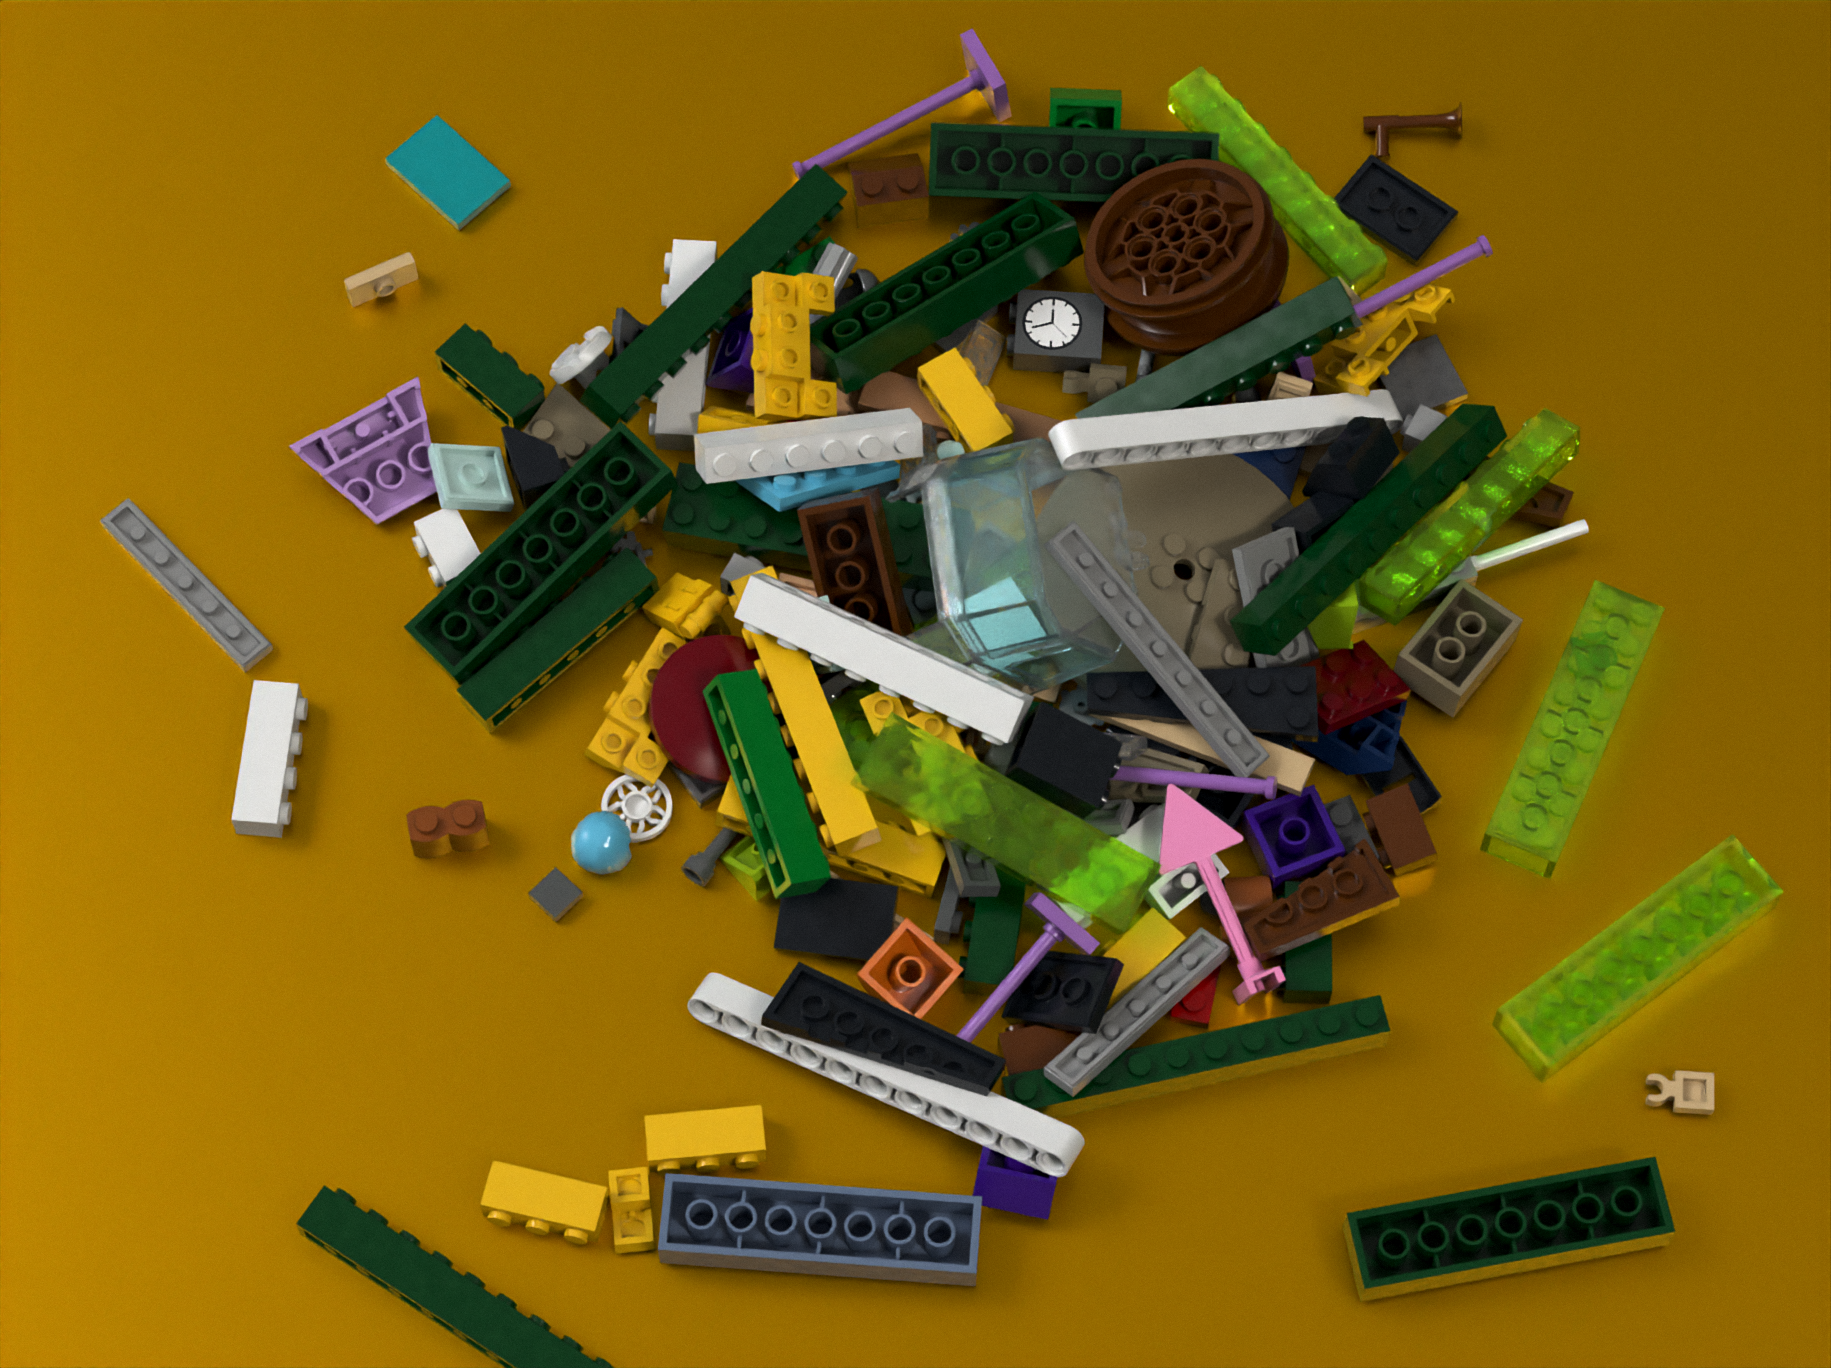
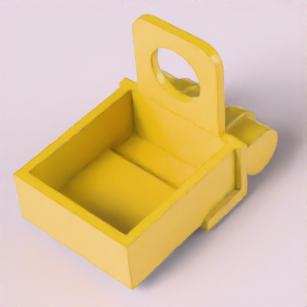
[641,572,731,640]

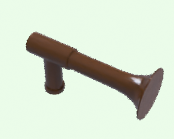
[1363,102,1462,162]

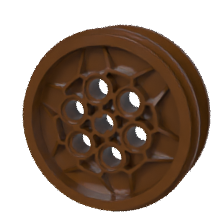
[1084,159,1289,356]

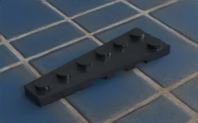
[1086,666,1319,742]
[761,962,1006,1097]

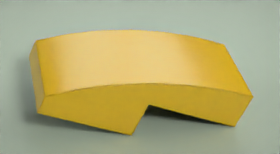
[608,1167,655,1254]

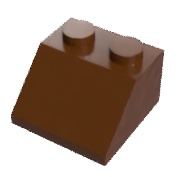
[847,153,929,228]

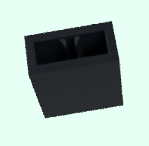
[1003,701,1123,819]

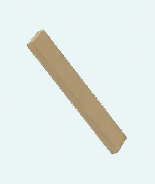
[1088,714,1315,796]

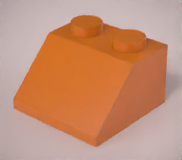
[856,917,964,1019]

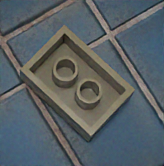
[1393,578,1523,718]

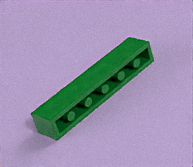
[702,669,831,899]

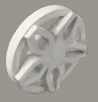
[601,774,673,843]

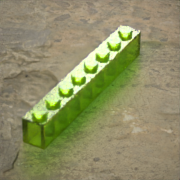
[1167,66,1388,296]
[1358,408,1580,626]

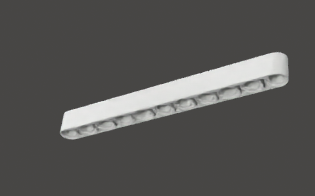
[1048,389,1404,470]
[687,973,1085,1177]

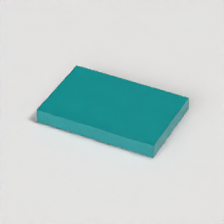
[385,115,511,230]

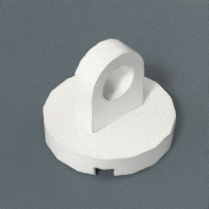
[549,326,612,390]

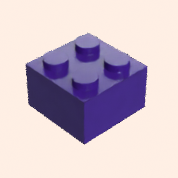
[1241,784,1345,894]

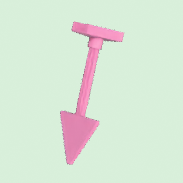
[1158,784,1286,1006]

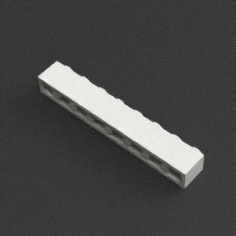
[734,573,1034,745]

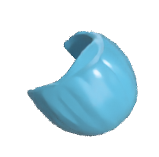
[571,811,632,875]

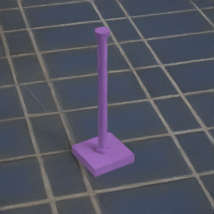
[792,28,1012,179]
[1270,235,1493,388]
[1032,765,1277,817]
[956,892,1100,1043]

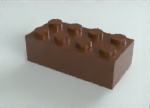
[797,487,912,639]

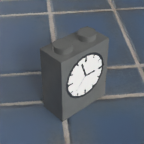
[1006,289,1105,373]

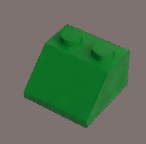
[1049,88,1122,128]

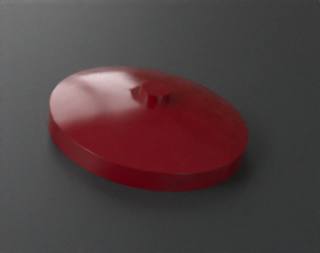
[648,635,789,785]

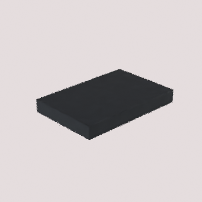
[1329,154,1458,267]
[774,878,899,961]
[1001,951,1124,1034]

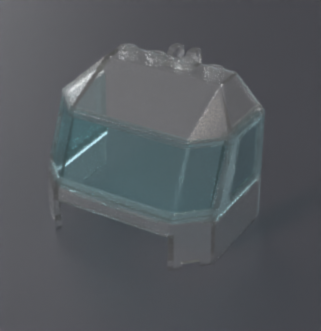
[885,436,1150,695]

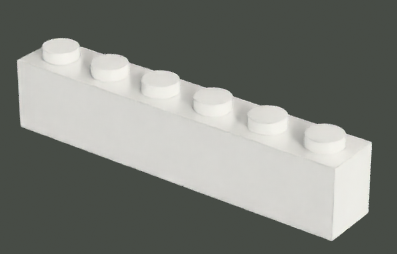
[649,239,718,451]
[694,408,923,484]

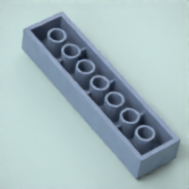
[658,1173,982,1286]

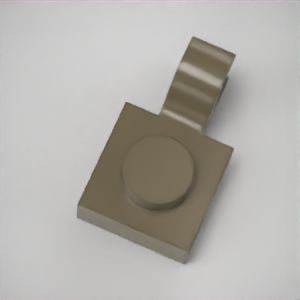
[1062,363,1127,403]

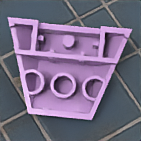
[289,377,437,525]

